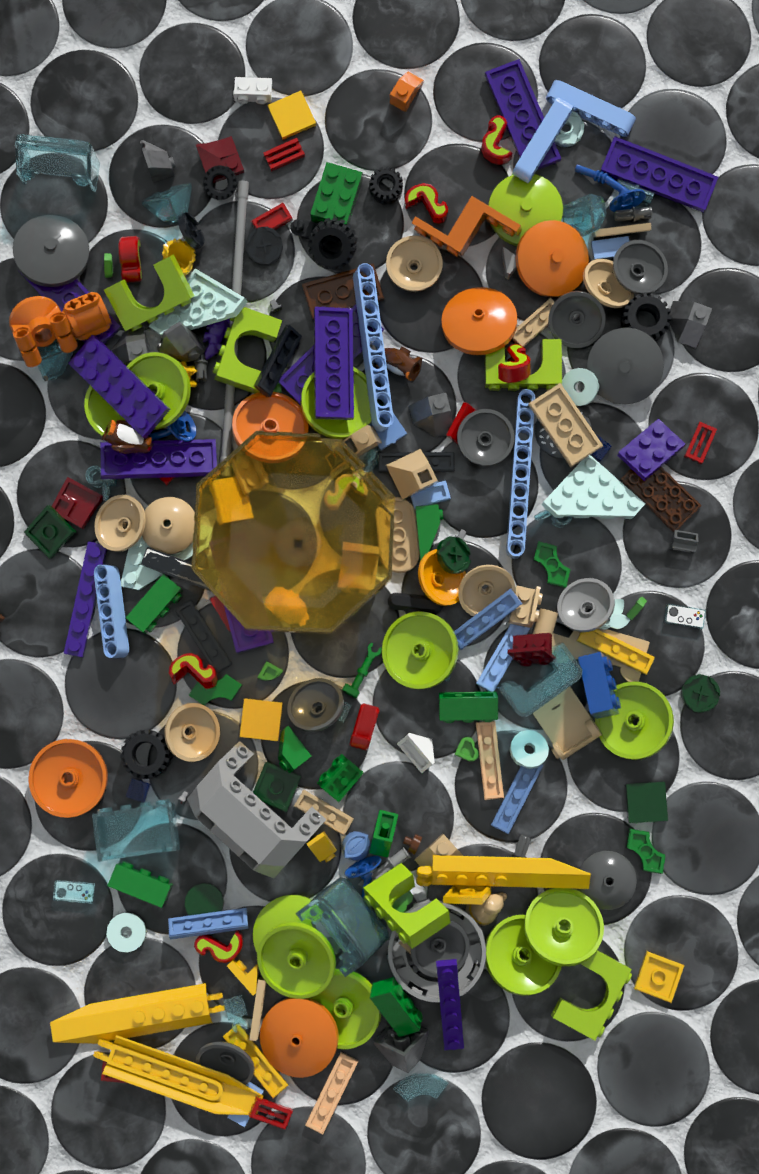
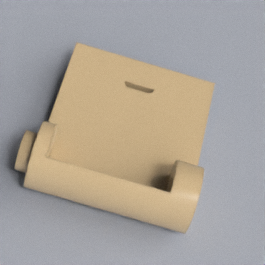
[531,686,602,760]

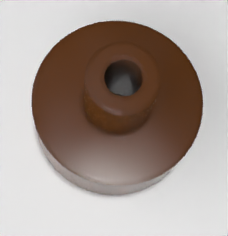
[403,834,422,855]

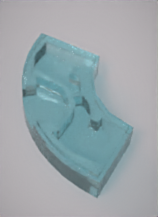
[393,1073,449,1102]

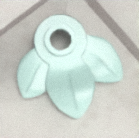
[599,599,630,630]

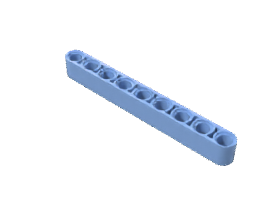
[353,263,394,432]
[506,389,535,559]

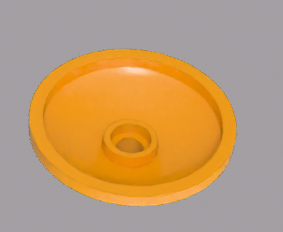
[418,549,466,606]

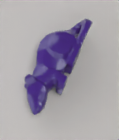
[202,319,230,360]

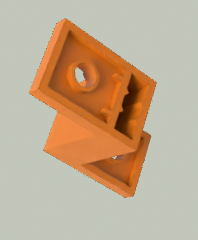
[412,196,522,257]

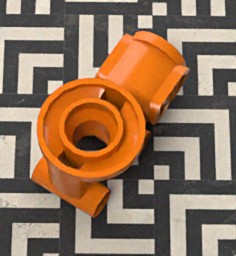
[9,292,112,367]

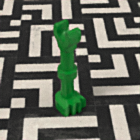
[342,643,382,698]

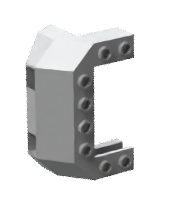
[187,741,326,878]

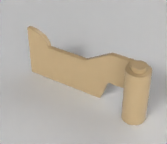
[533,609,650,682]

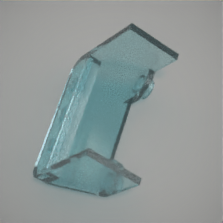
[15,134,100,191]

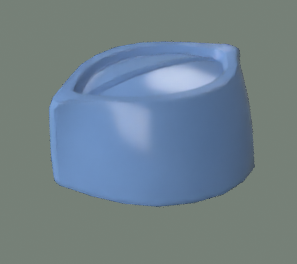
[342,831,371,861]

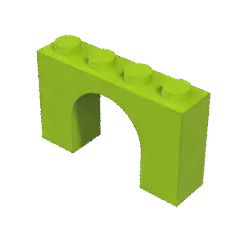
[104,254,195,332]
[213,307,282,394]
[485,339,562,391]
[363,863,451,949]
[551,950,632,1041]

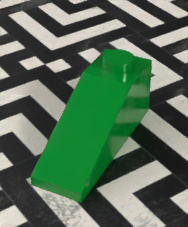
[415,504,443,561]

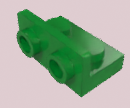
[317,754,364,802]

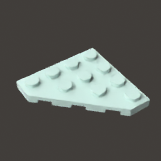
[149,269,248,336]
[541,455,645,519]
[121,520,212,591]

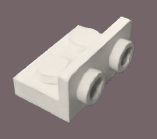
[233,77,272,104]

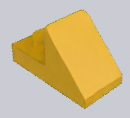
[227,959,259,996]

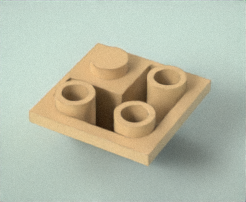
[386,449,438,500]

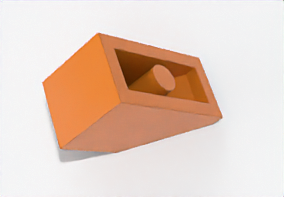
[390,72,424,112]

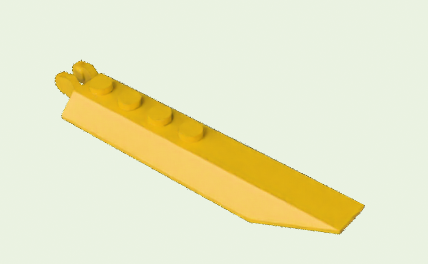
[416,855,591,889]
[50,983,225,1044]
[93,1035,263,1115]

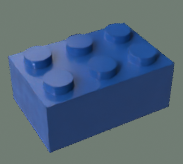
[578,652,621,719]

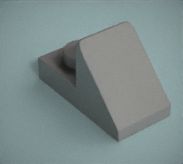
[502,247,517,280]

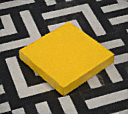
[267,91,316,140]
[240,699,283,741]
[443,885,491,905]
[633,951,684,1003]

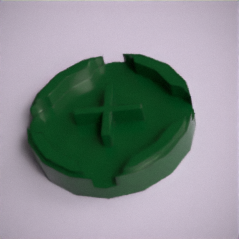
[436,536,471,574]
[681,674,720,713]
[185,883,224,916]

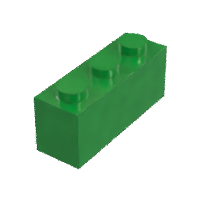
[126,574,183,634]
[439,691,498,723]
[107,861,173,908]
[370,977,423,1037]

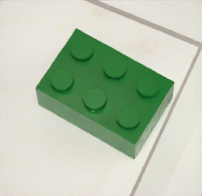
[310,162,363,225]

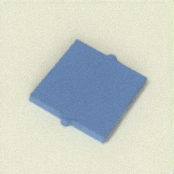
[369,413,407,450]

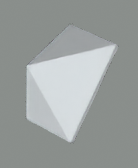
[397,733,435,773]

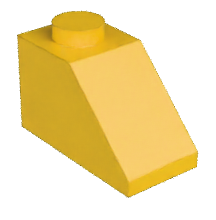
[306,831,337,863]

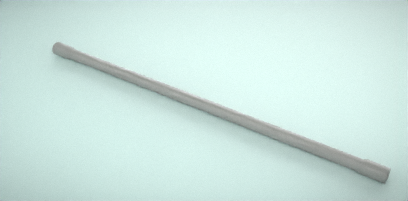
[219,180,249,476]

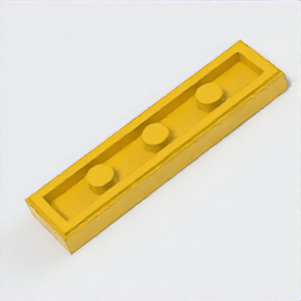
[576,629,655,675]
[223,1023,289,1099]

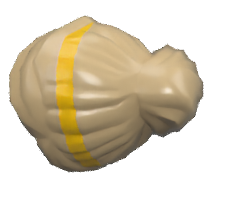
[465,892,507,926]

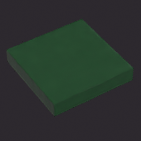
[24,505,76,559]
[253,762,302,812]
[625,782,668,823]

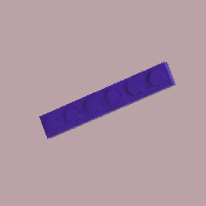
[64,541,107,658]
[436,959,464,1050]

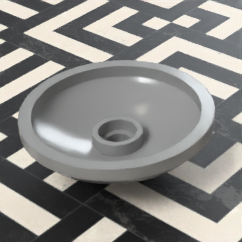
[557,578,615,632]

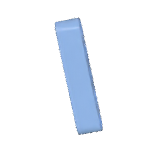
[546,80,636,137]
[512,97,574,183]
[94,565,129,658]

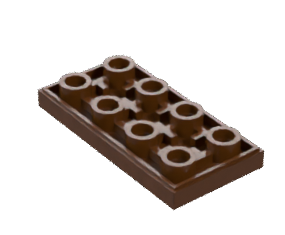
[620,467,702,532]

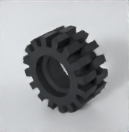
[203,165,237,200]
[369,167,403,204]

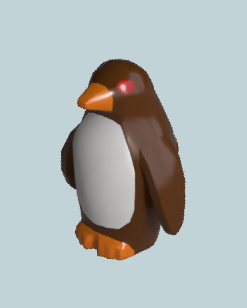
[376,346,422,381]
[102,420,153,454]

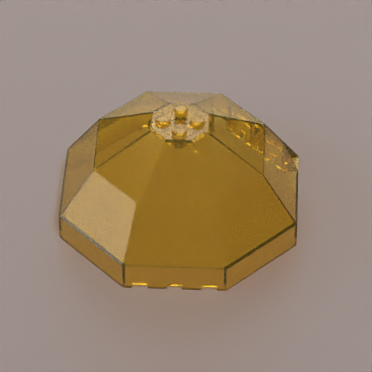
[191,431,395,634]

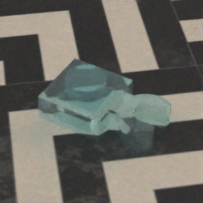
[223,995,248,1033]

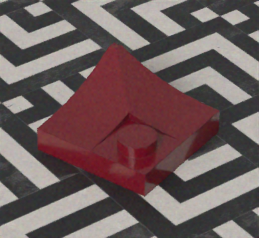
[196,136,245,183]
[52,477,104,529]

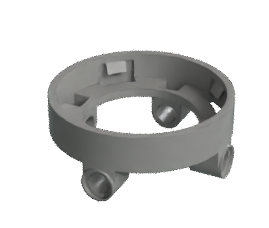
[387,899,486,1002]

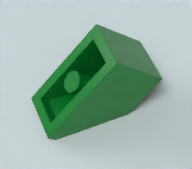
[278,726,312,774]
[369,810,398,858]

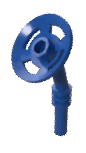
[575,164,646,212]
[147,411,196,442]
[345,856,381,933]

